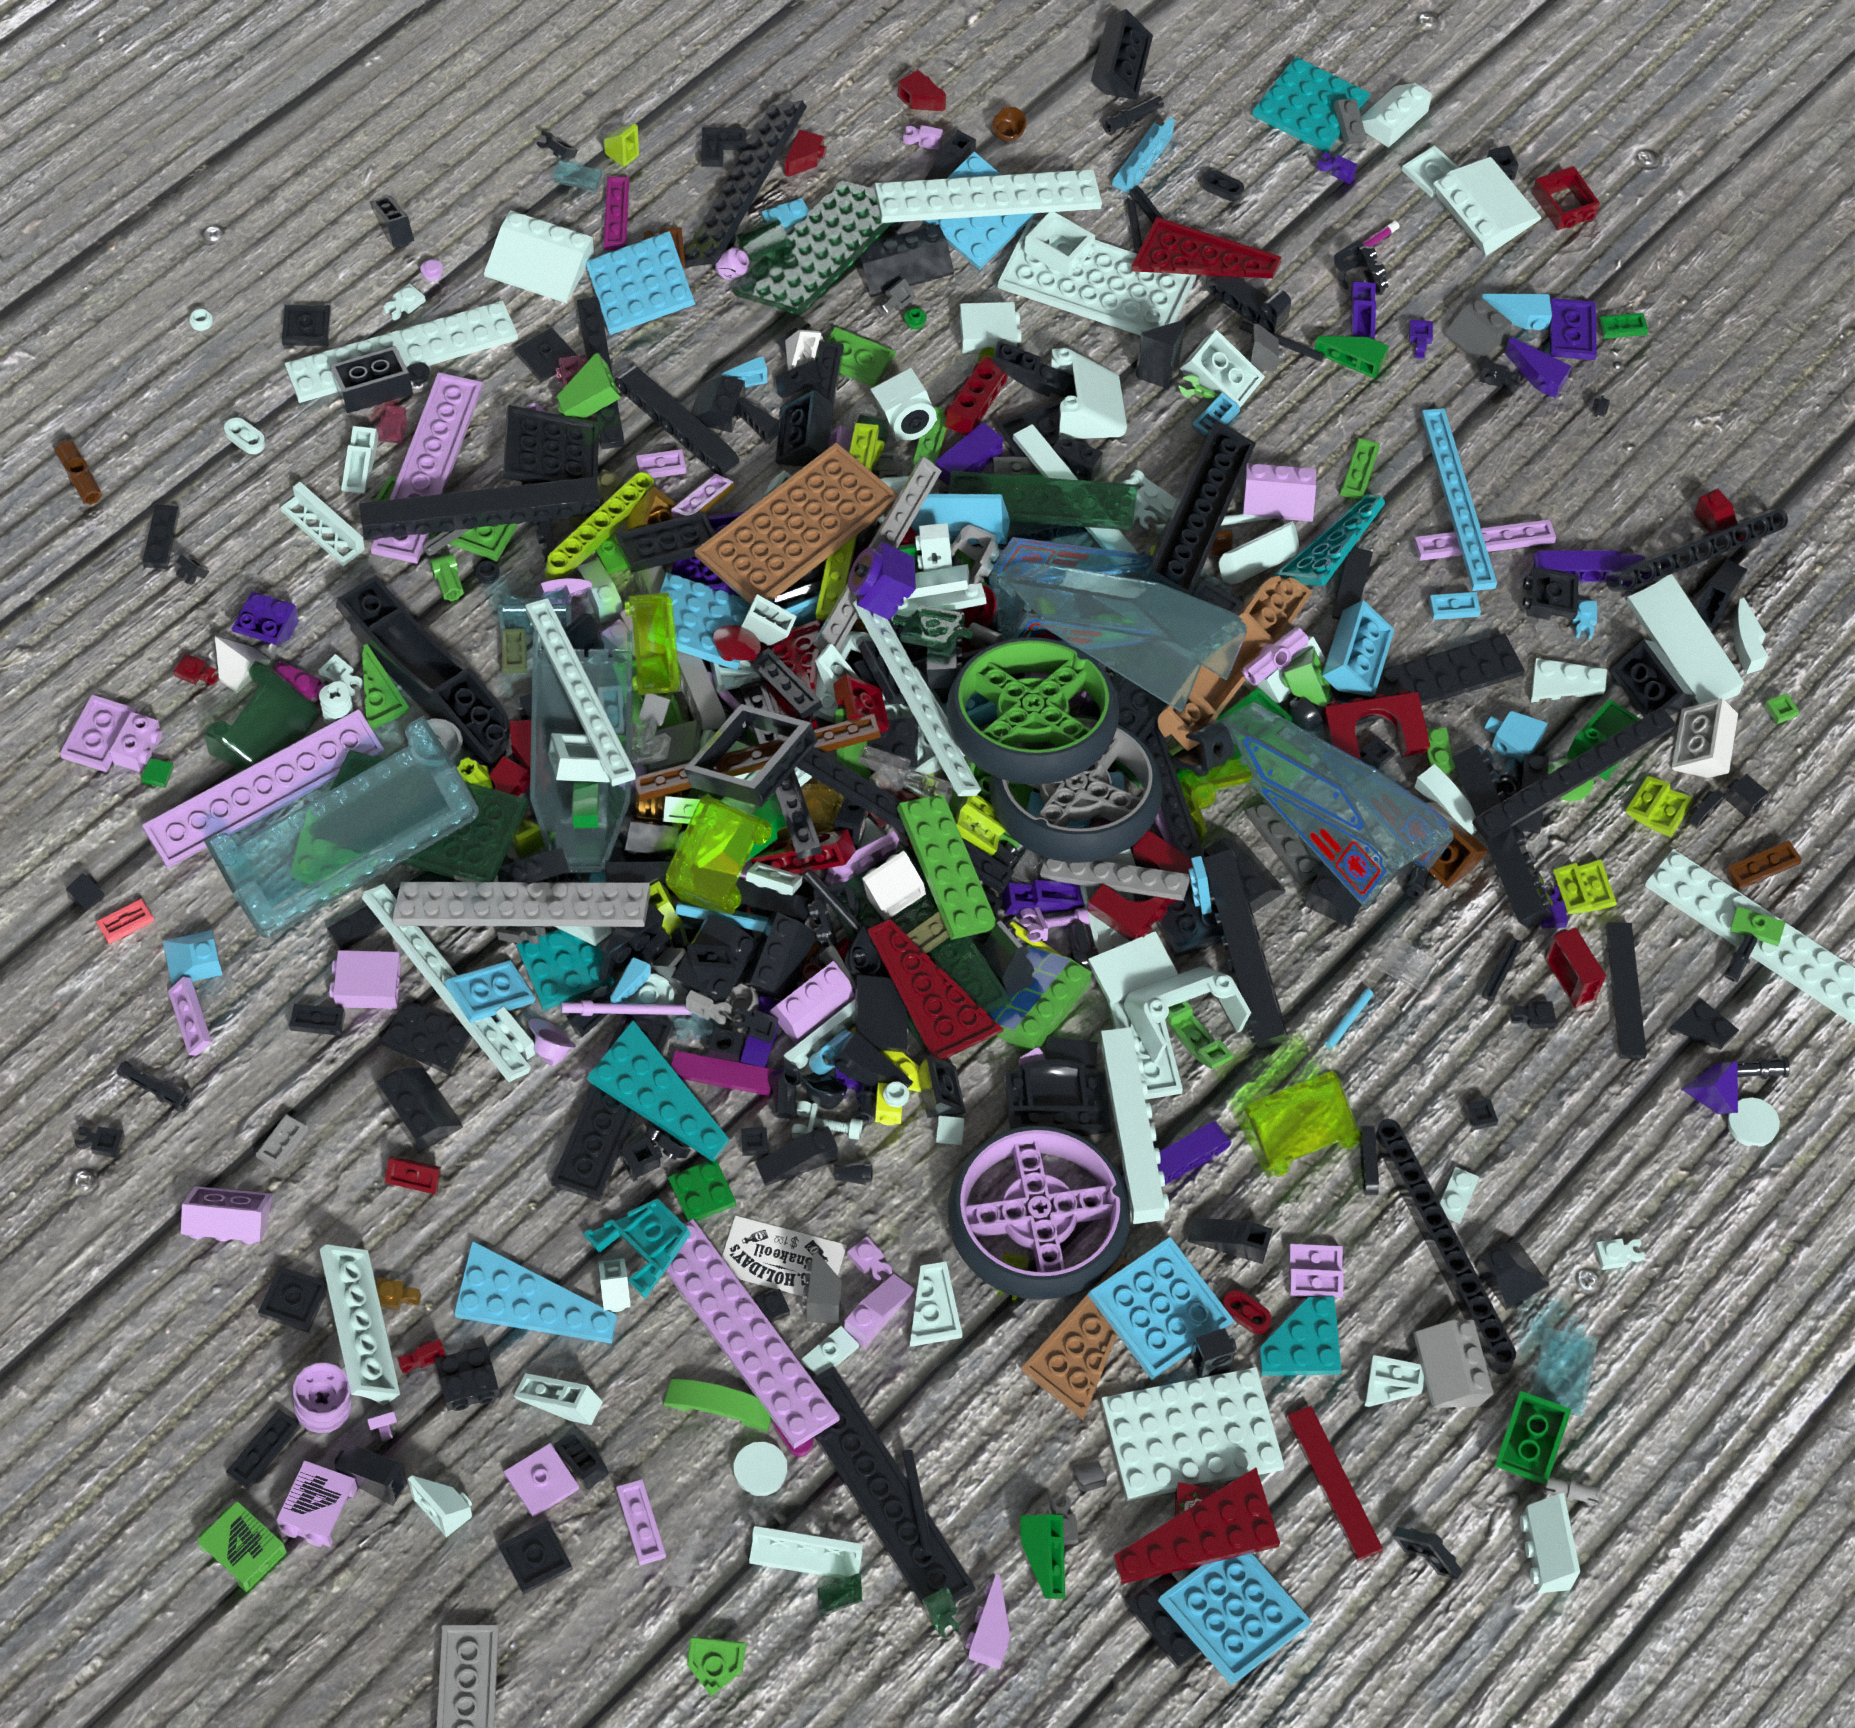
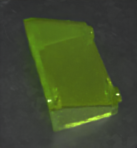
[666,796,772,916]
[1240,1071,1361,1178]

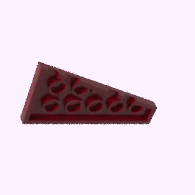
[758,619,823,738]
[1113,1467,1280,1584]

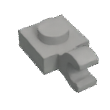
[686,990,732,1024]

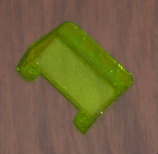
[625,593,681,695]

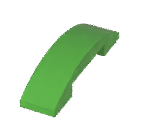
[1165,1001,1234,1069]
[664,1379,771,1432]

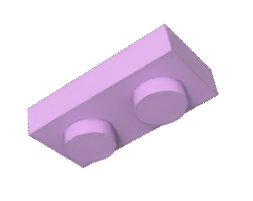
[636,449,686,478]

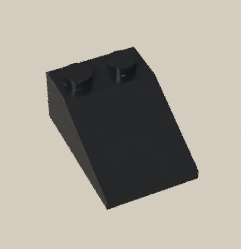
[599,902,664,983]

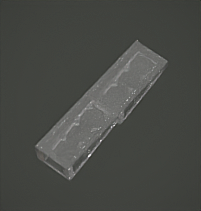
[858,745,954,806]

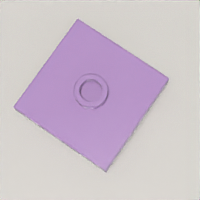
[504,1443,579,1518]

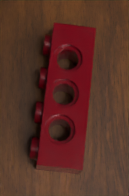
[944,355,1008,436]
[750,829,856,874]

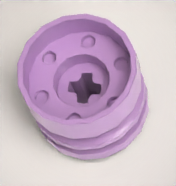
[293,1363,351,1433]

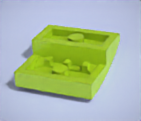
[1626,776,1693,837]
[954,795,1005,856]
[1553,859,1617,914]

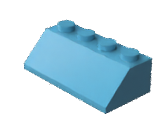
[910,494,1010,545]
[1322,600,1395,697]

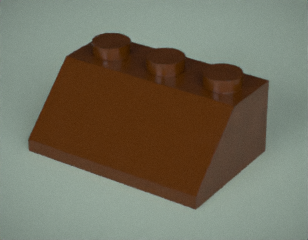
[1396,802,1488,889]

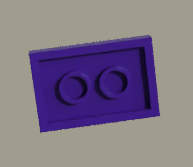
[1550,298,1597,360]

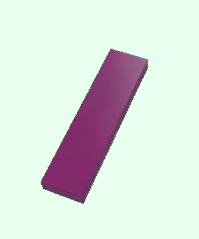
[604,176,630,251]
[671,1051,775,1096]

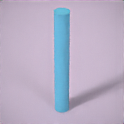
[1324,988,1373,1049]

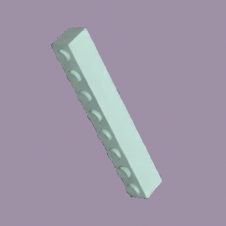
[1100,1027,1169,1224]

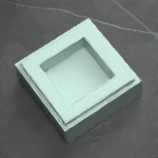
[936,1116,964,1145]

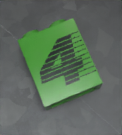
[197,1501,287,1592]

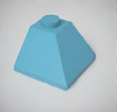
[163,930,222,986]

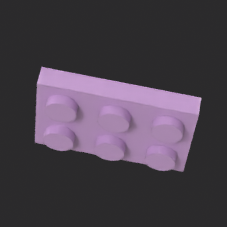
[60,695,138,772]
[825,831,899,886]

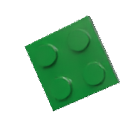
[668,1159,736,1222]

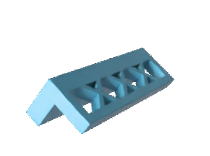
[1112,117,1175,194]

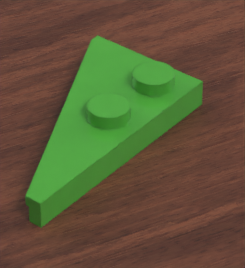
[362,644,410,730]

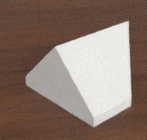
[785,330,825,371]
[215,636,270,693]

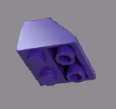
[231,591,299,645]

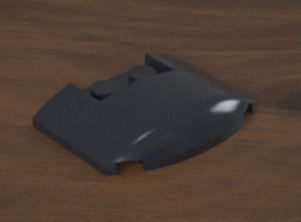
[1004,1059,1111,1136]

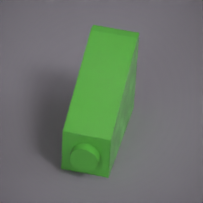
[557,353,621,419]

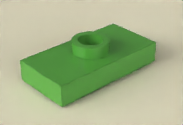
[595,533,628,575]
[1730,906,1786,946]

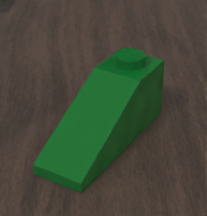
[1314,336,1389,379]
[1019,1514,1066,1599]

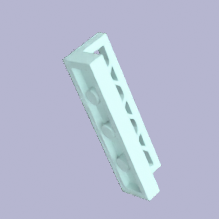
[280,482,365,567]
[749,1526,863,1581]

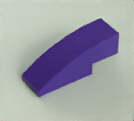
[1351,282,1376,340]
[1001,880,1084,915]

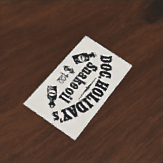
[722,1216,847,1296]

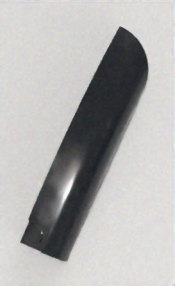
[336,574,510,766]

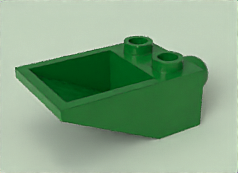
[1566,699,1641,781]

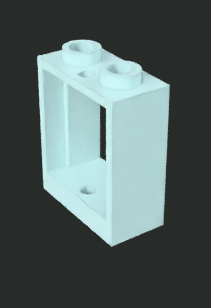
[1024,212,1096,277]
[548,733,610,782]

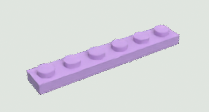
[1414,519,1556,561]

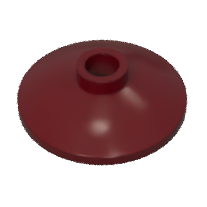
[962,585,997,629]

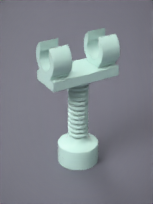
[792,1101,863,1140]

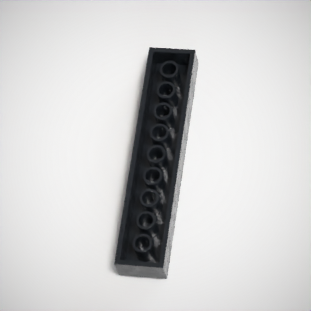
[1137,420,1256,612]

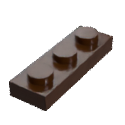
[1725,840,1802,891]

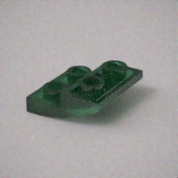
[736,218,791,262]

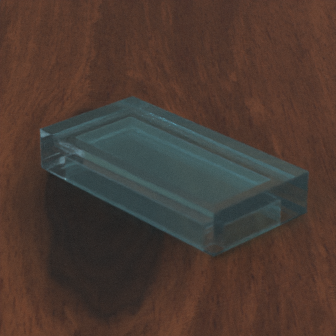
[553,161,602,192]

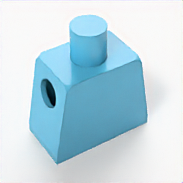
[1485,711,1548,763]

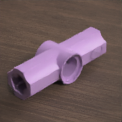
[1242,627,1309,686]

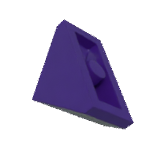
[1681,1062,1738,1115]

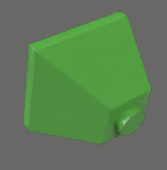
[1282,647,1332,707]

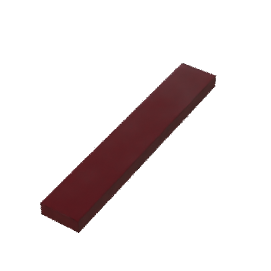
[1286,1406,1383,1561]

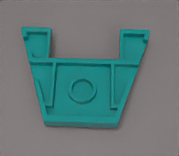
[583,1199,691,1299]

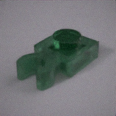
[922,1587,959,1639]

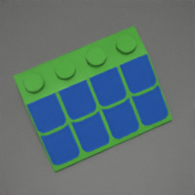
[979,945,1092,1054]

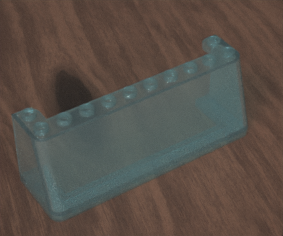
[204,716,479,938]

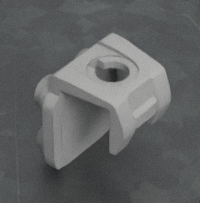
[950,525,1001,585]

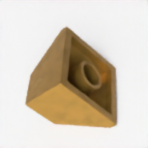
[624,486,677,532]

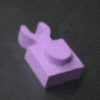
[847,1237,892,1285]

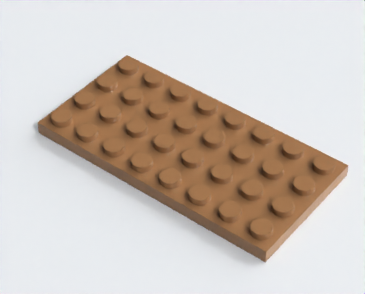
[694,443,898,605]

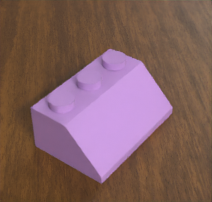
[1243,463,1316,522]
[769,961,855,1045]
[181,1186,272,1244]

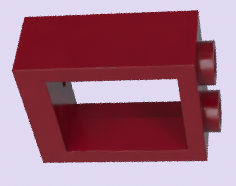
[1532,166,1600,231]
[1545,927,1606,1008]

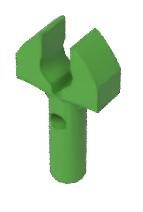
[1179,374,1220,401]

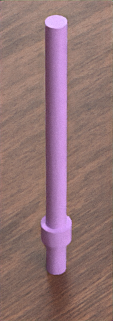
[561,1000,696,1016]

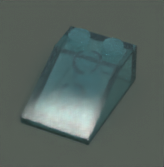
[1532,1326,1598,1417]

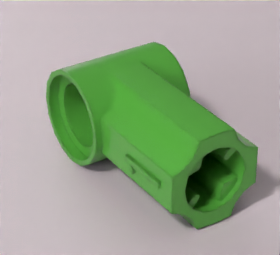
[429,553,464,601]

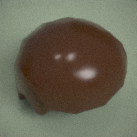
[992,106,1026,142]

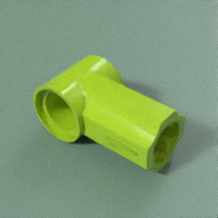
[457,757,494,797]

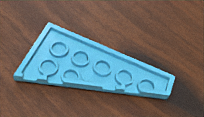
[455,1241,617,1344]

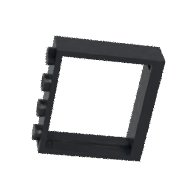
[684,704,818,807]

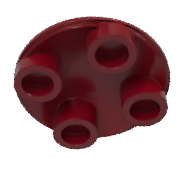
[713,625,761,661]

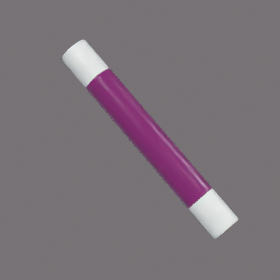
[1347,221,1399,261]

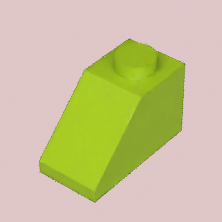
[604,123,639,167]

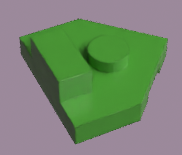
[687,1636,746,1697]

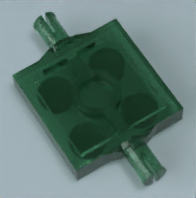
[893,605,973,650]

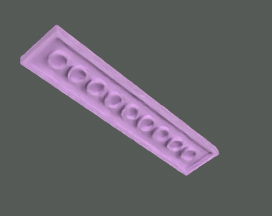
[371,373,483,563]
[142,709,384,869]
[665,1219,839,1449]

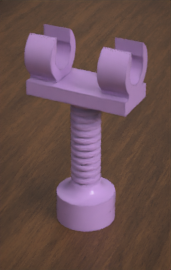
[1020,907,1089,942]

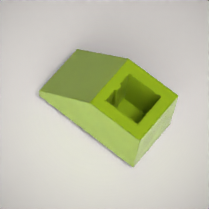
[649,881,684,941]

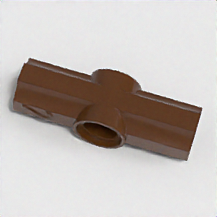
[55,440,102,505]

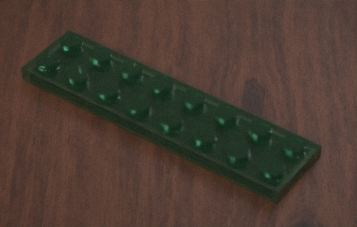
[948,471,1138,531]

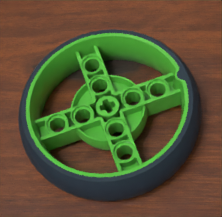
[947,637,1119,784]

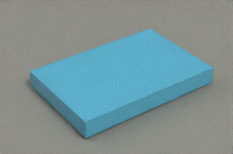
[445,960,536,1023]

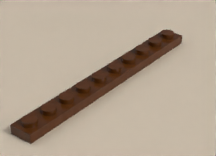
[635,714,881,802]

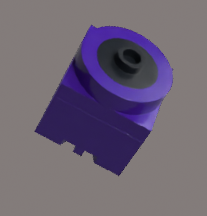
[848,542,916,620]

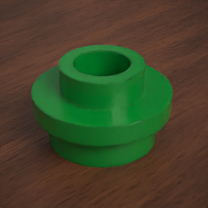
[904,308,927,329]

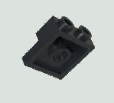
[1522,567,1579,620]
[435,1345,500,1411]

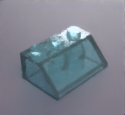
[498,597,573,635]

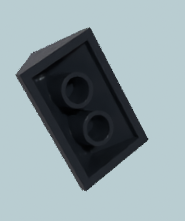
[1136,320,1185,389]

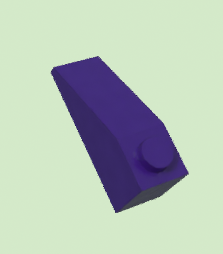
[1505,337,1572,398]

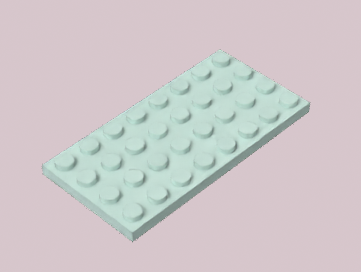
[998,219,1197,336]

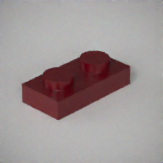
[385,1155,441,1194]

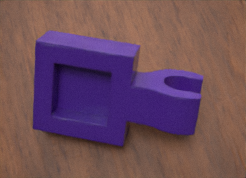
[1316,153,1357,184]
[1409,320,1433,359]

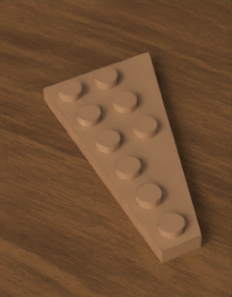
[1021,1256,1131,1420]

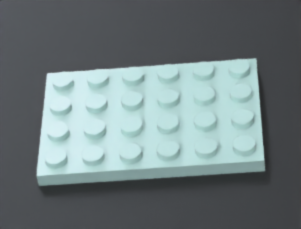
[1101,1367,1285,1501]

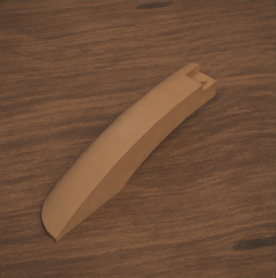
[1158,576,1312,751]

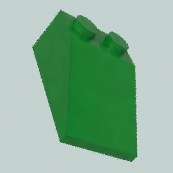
[1494,1391,1572,1486]

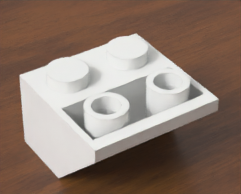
[862,851,926,921]

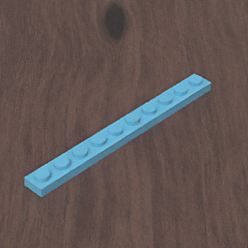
[1421,408,1497,591]

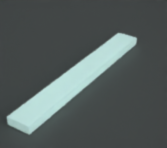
[1013,424,1141,569]

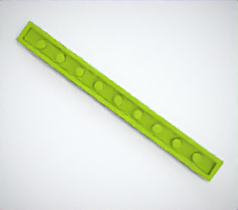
[816,423,879,620]

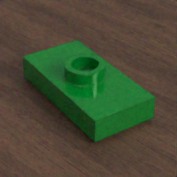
[1598,313,1648,339]

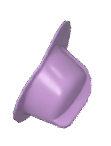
[528,1019,576,1066]

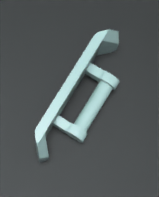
[1219,521,1299,584]

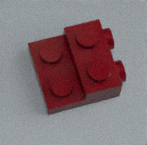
[833,674,890,733]

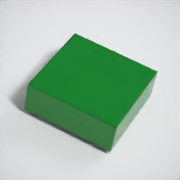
[141,758,174,788]

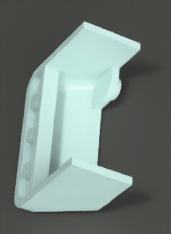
[1124,967,1251,1063]

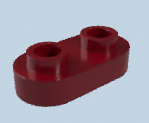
[1222,1290,1272,1334]

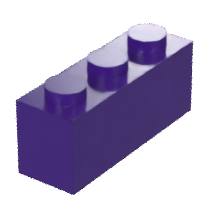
[935,422,1003,489]

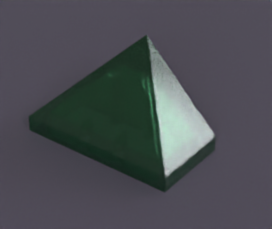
[817,1574,863,1616]

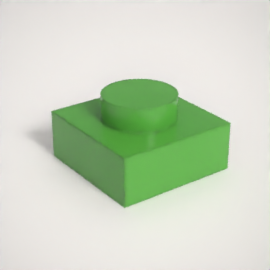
[1765,693,1800,724]

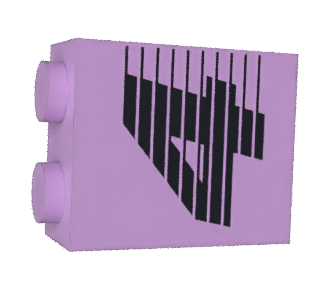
[277,1461,357,1547]

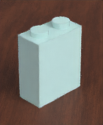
[959,302,1021,354]

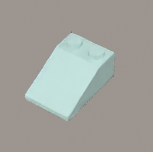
[1180,330,1265,407]

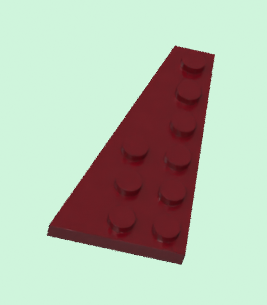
[1131,217,1282,279]
[867,919,1003,1060]

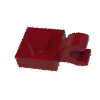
[173,653,219,686]

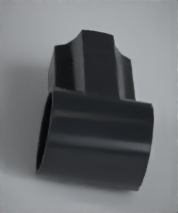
[1067,922,1099,971]
[768,1064,802,1119]

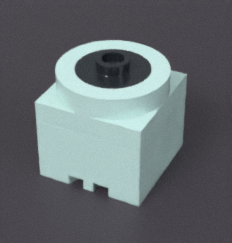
[871,368,937,442]

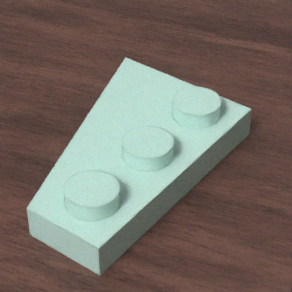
[1531,658,1607,703]
[910,1261,962,1347]

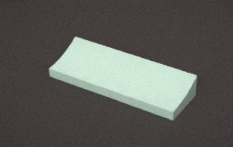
[1626,574,1744,705]
[320,1244,400,1406]

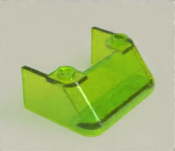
[1180,754,1296,844]

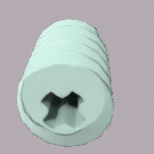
[319,681,353,726]

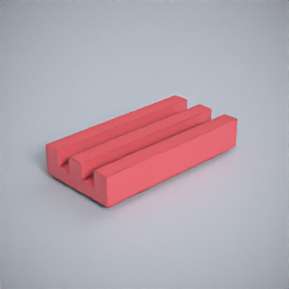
[96,898,154,944]

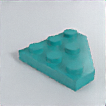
[1259,1297,1342,1376]

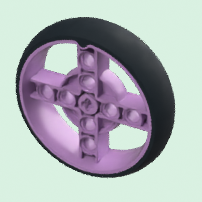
[947,1126,1130,1300]

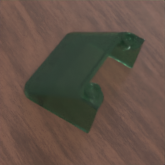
[204,661,318,770]

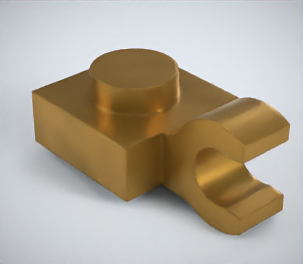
[376,1278,422,1310]

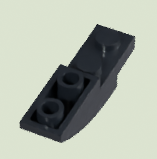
[992,341,1076,398]

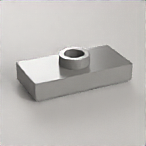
[256,1114,308,1170]

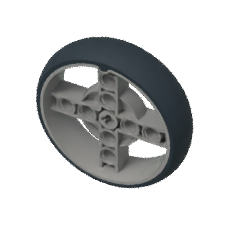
[989,715,1162,863]

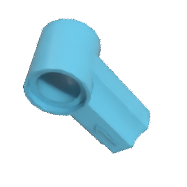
[809,1029,853,1075]

